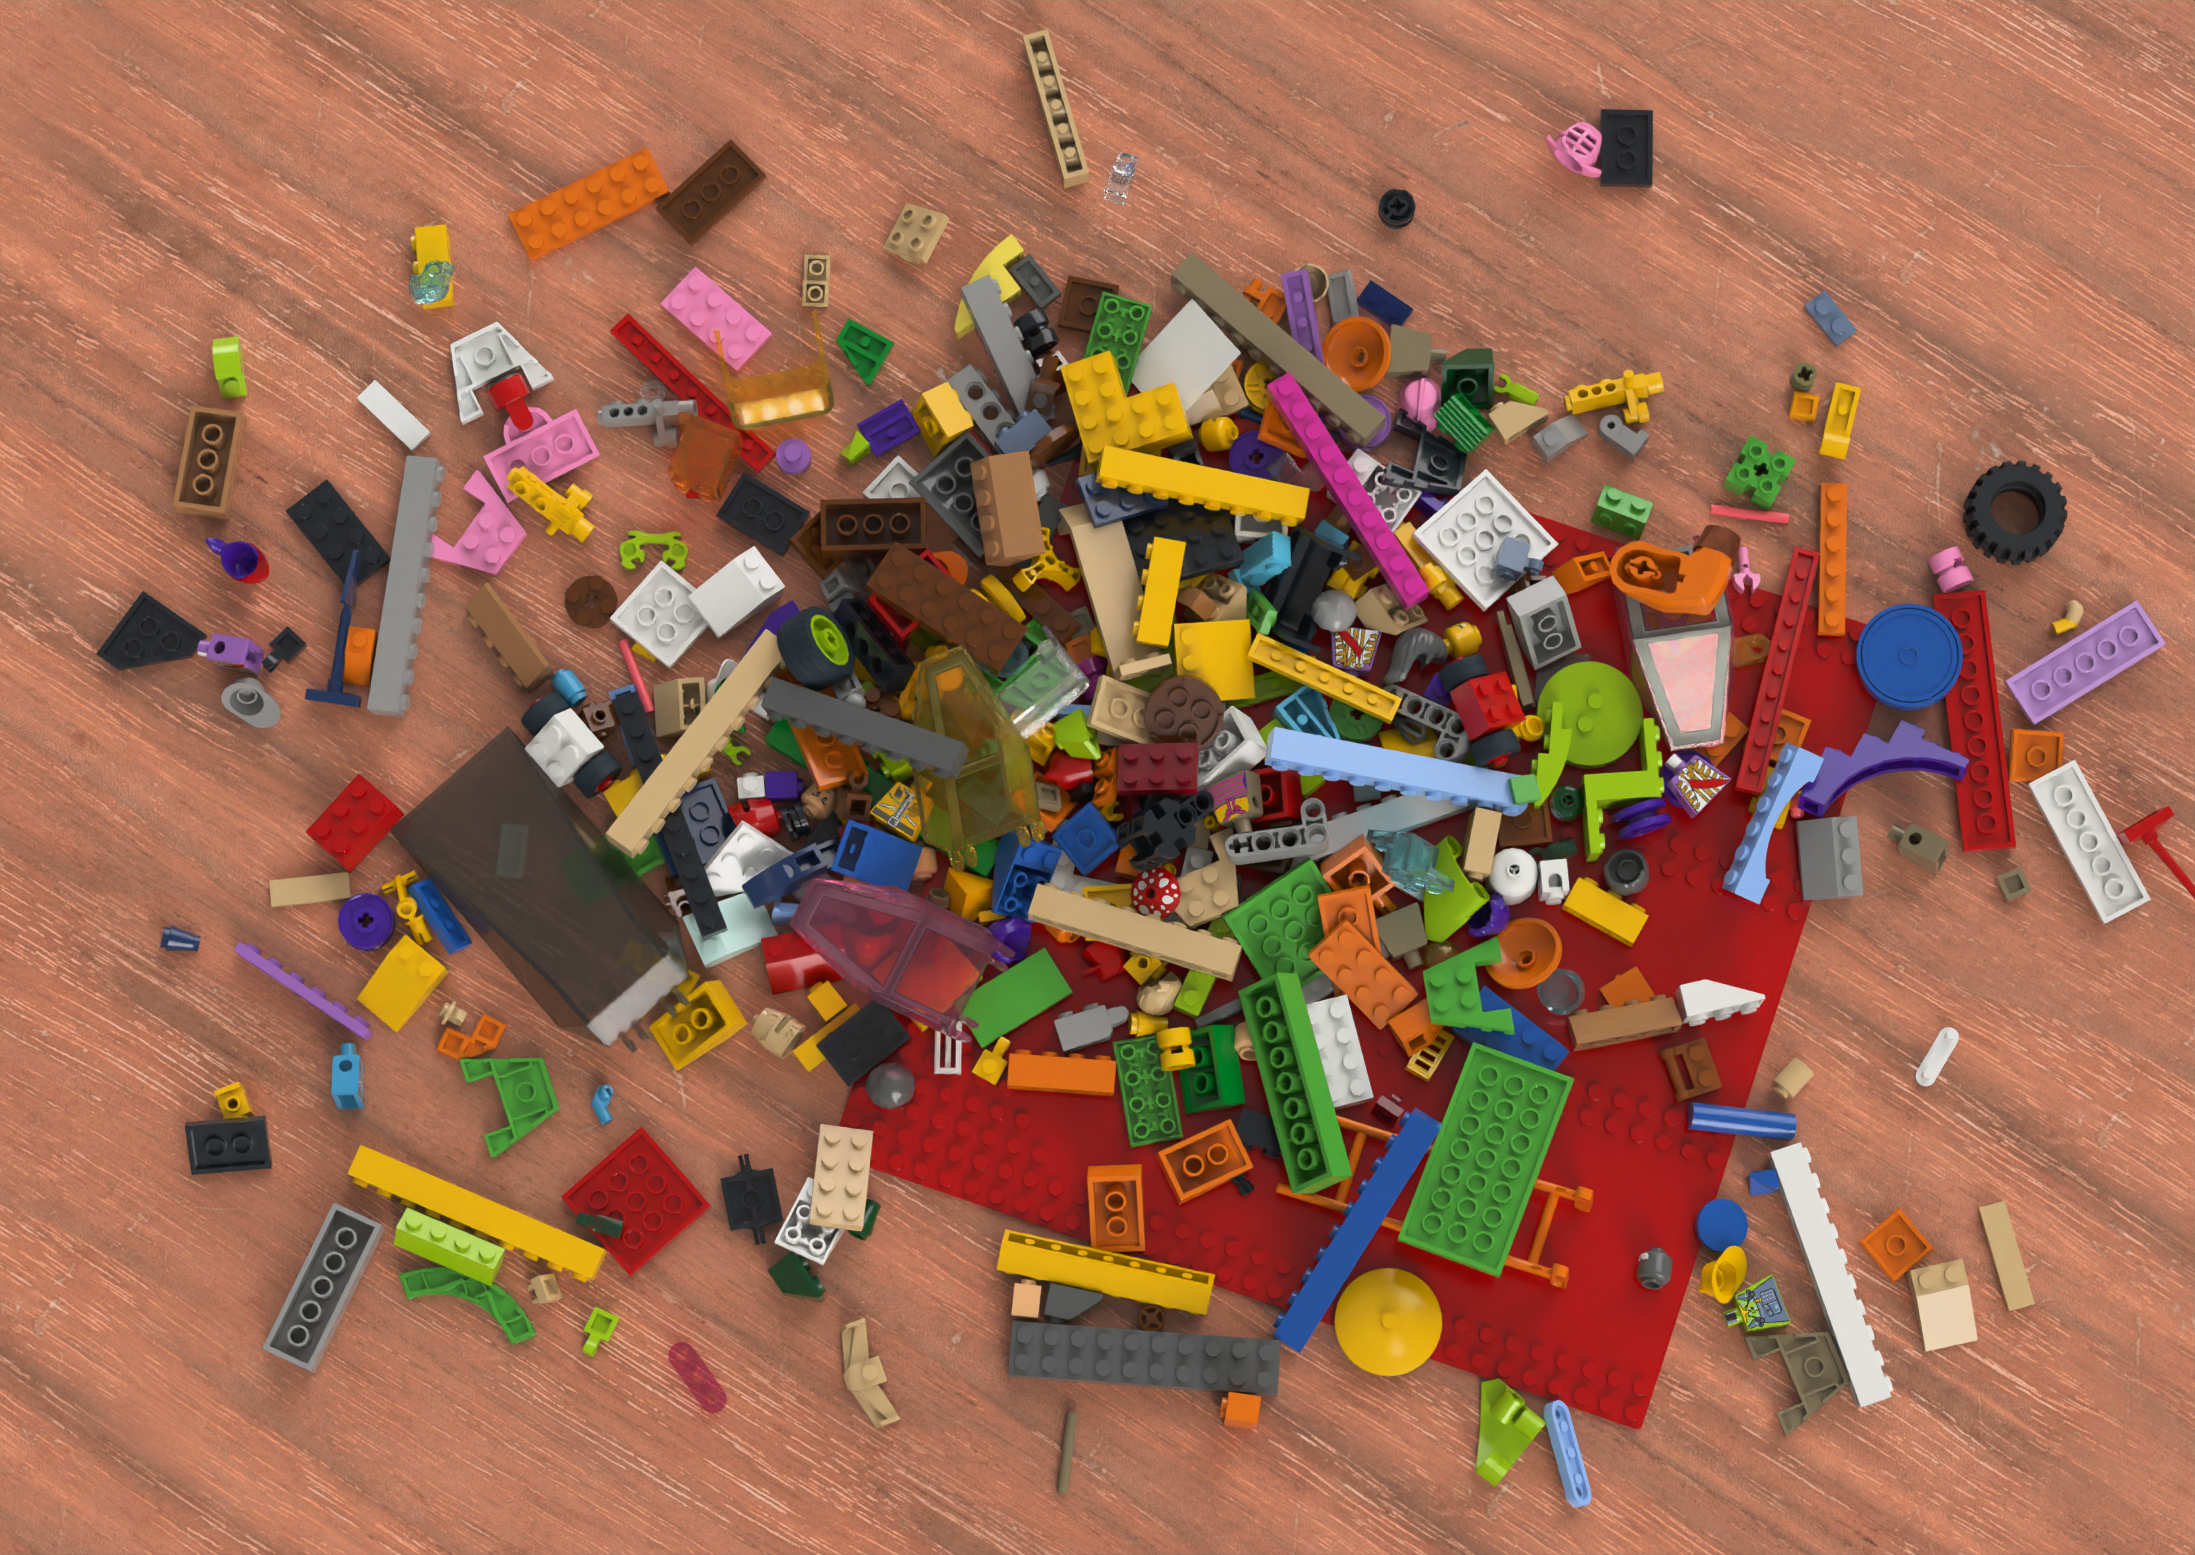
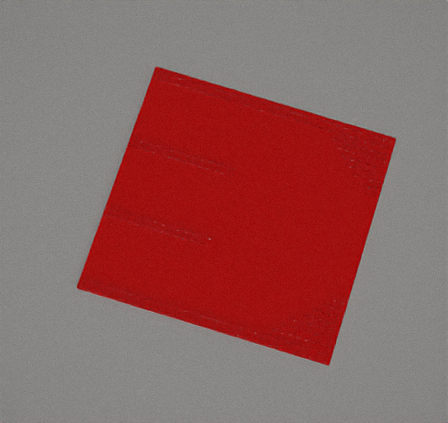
[839,382,1877,1429]

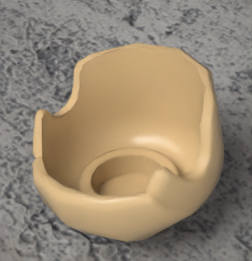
[1295,264,1330,302]

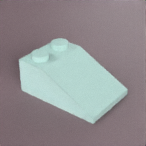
[682,893,778,970]

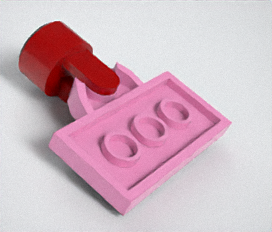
[483,372,600,504]

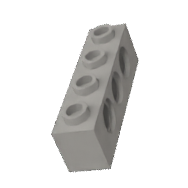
[945,364,1017,455]

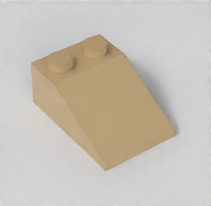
[1906,1259,1978,1352]

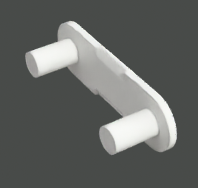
[1915,1027,1959,1087]

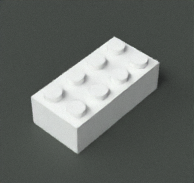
[1306,995,1374,1110]

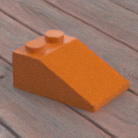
[1156,1119,1253,1205]
[1087,1164,1145,1252]

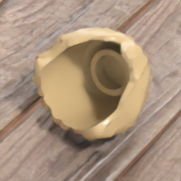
[1136,971,1182,1016]

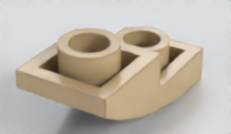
[802,255,831,307]

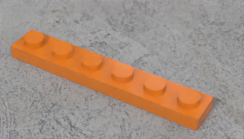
[1817,482,1847,636]

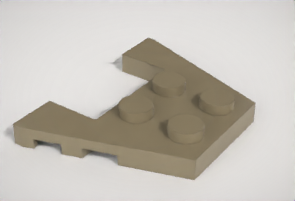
[1744,1332,1850,1436]

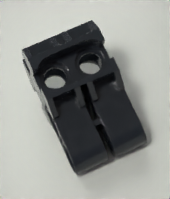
[1116,790,1214,872]

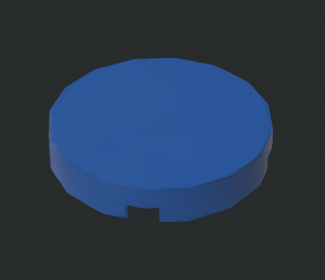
[1694,1199,1748,1252]

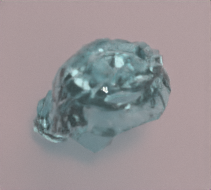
[409,260,455,305]

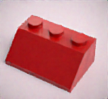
[761,923,851,995]

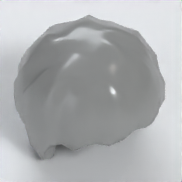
[1311,590,1358,632]

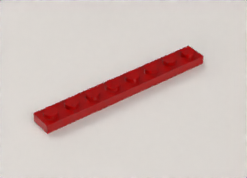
[610,313,776,473]

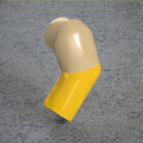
[2051,600,2084,635]

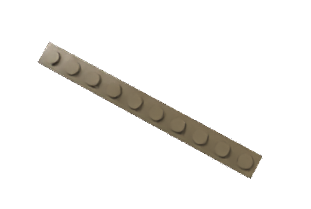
[1171,253,1386,448]

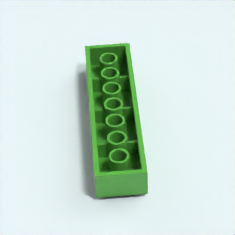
[1238,972,1353,1194]

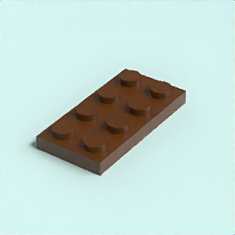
[655,139,767,247]

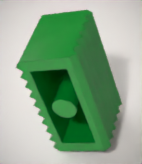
[1433,393,1496,454]

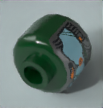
[1549,785,1584,822]

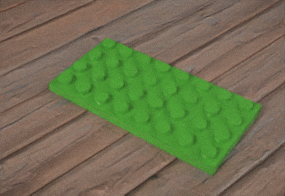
[1398,1042,1574,1278]

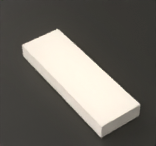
[357,380,431,452]

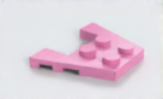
[431,470,527,576]

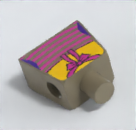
[1204,769,1263,834]

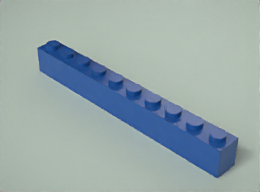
[1273,1107,1443,1353]

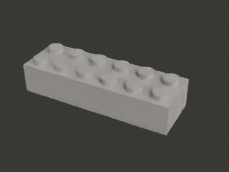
[262,1203,386,1374]

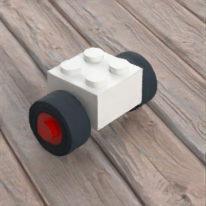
[521,691,622,798]

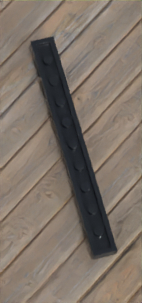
[611,691,728,940]

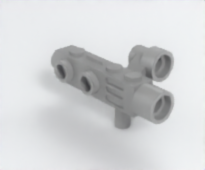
[597,399,698,448]

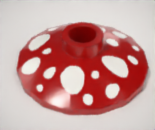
[1130,867,1181,919]

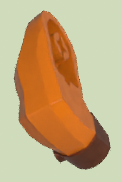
[1609,525,1741,615]

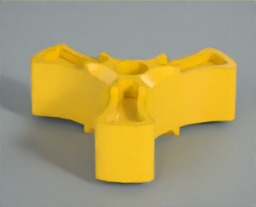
[1012,527,1081,592]

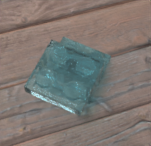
[1366,829,1455,894]

